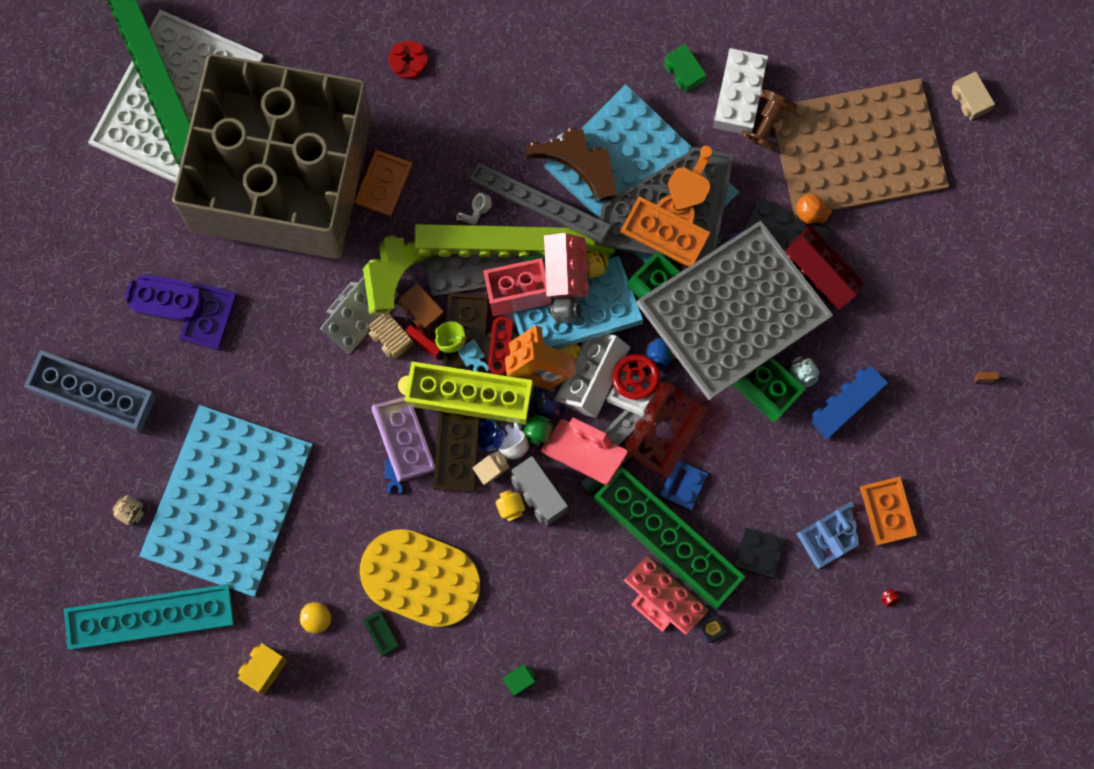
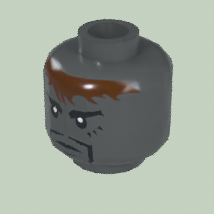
[550,297,582,324]

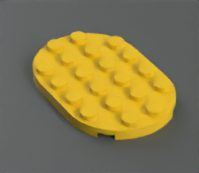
[360,529,480,627]

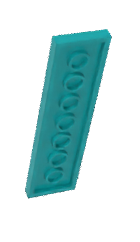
[64,584,234,650]

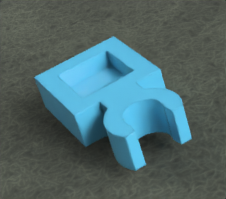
[457,340,489,372]

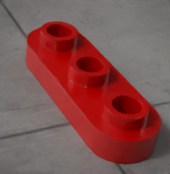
[488,316,513,375]

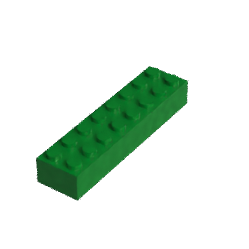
[594,467,745,610]

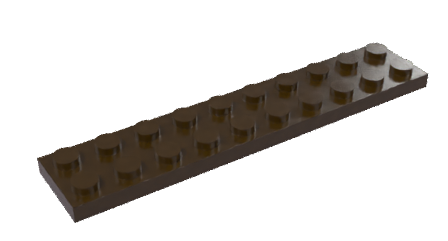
[433,292,488,493]

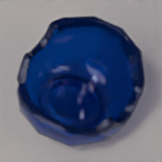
[477,419,505,452]

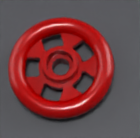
[612,354,660,400]

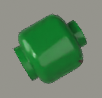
[524,415,553,446]

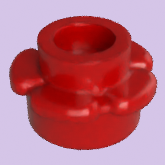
[881,589,901,607]

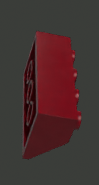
[785,224,864,309]

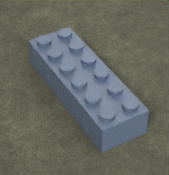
[24,350,156,434]

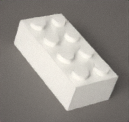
[713,48,768,134]

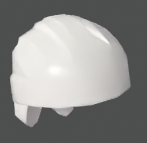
[498,423,529,459]

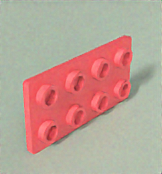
[541,418,628,485]
[624,556,709,635]

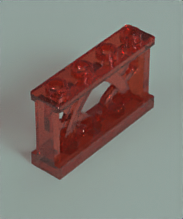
[624,382,708,478]

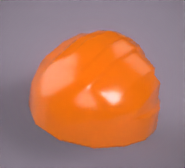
[796,194,832,224]

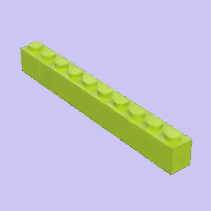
[414,224,615,259]

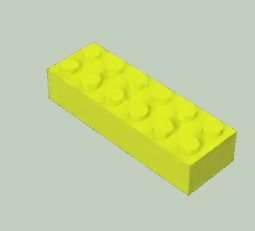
[405,362,533,425]

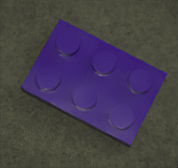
[179,283,237,351]

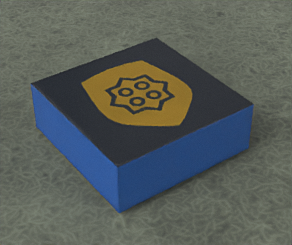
[698,615,727,643]

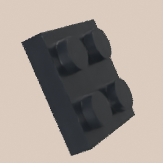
[734,528,785,579]

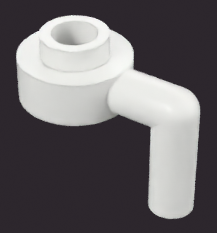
[456,193,491,225]

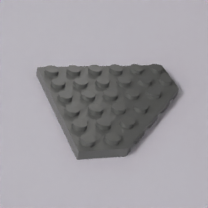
[594,147,734,263]

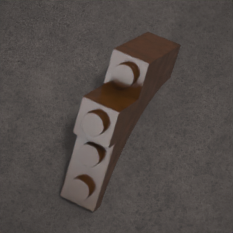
[525,128,617,203]

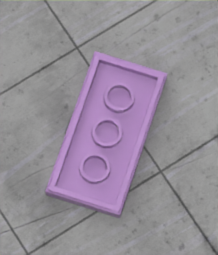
[371,397,435,482]

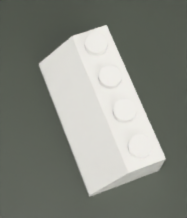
[554,334,630,418]

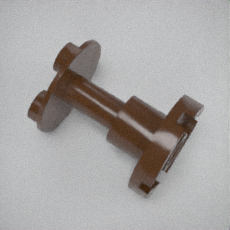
[741,89,798,152]

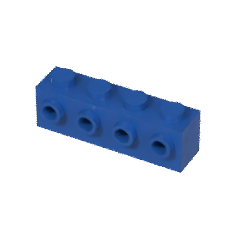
[810,366,888,440]

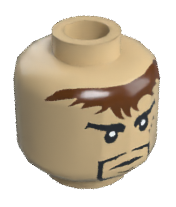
[112,495,144,525]

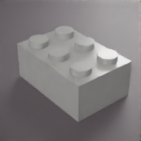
[511,456,568,526]

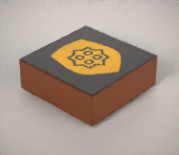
[974,372,999,384]

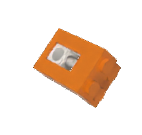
[505,325,576,390]

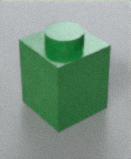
[503,664,536,697]

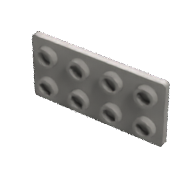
[320,276,399,354]

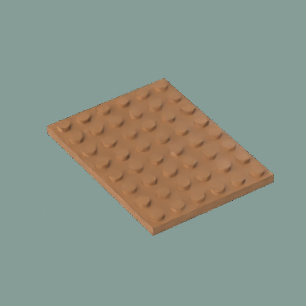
[773,78,949,216]

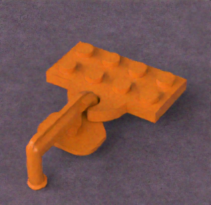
[620,146,712,267]

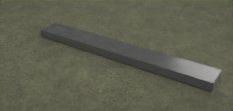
[469,163,613,245]

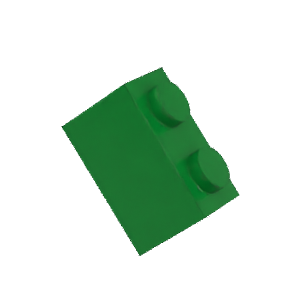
[664,44,706,93]

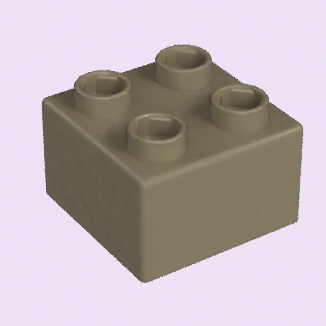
[172,53,372,259]

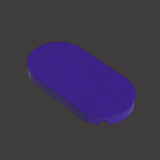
[125,275,202,321]

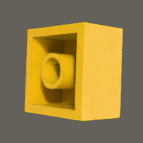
[238,643,287,695]

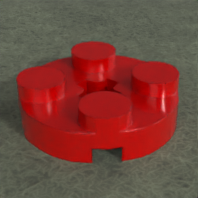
[389,41,428,79]

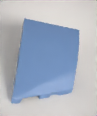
[797,501,859,569]

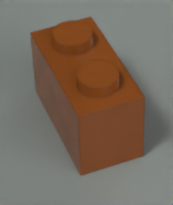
[399,283,444,332]

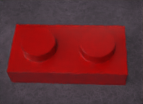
[405,325,442,359]

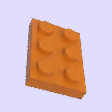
[354,150,413,218]
[860,477,917,546]

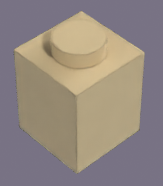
[473,451,510,485]

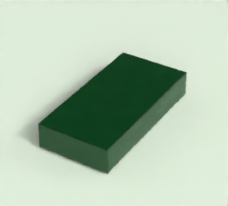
[362,610,400,657]

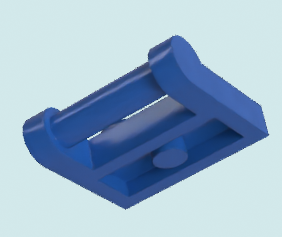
[658,459,707,511]

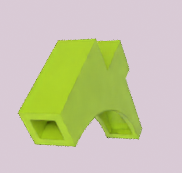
[363,236,439,314]

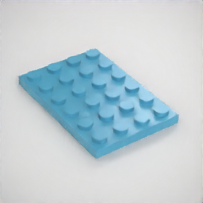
[512,256,643,349]

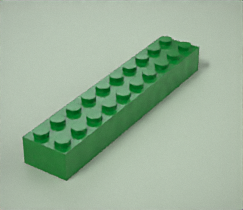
[106,0,190,165]
[626,251,806,423]

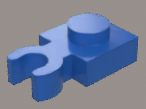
[385,459,405,495]

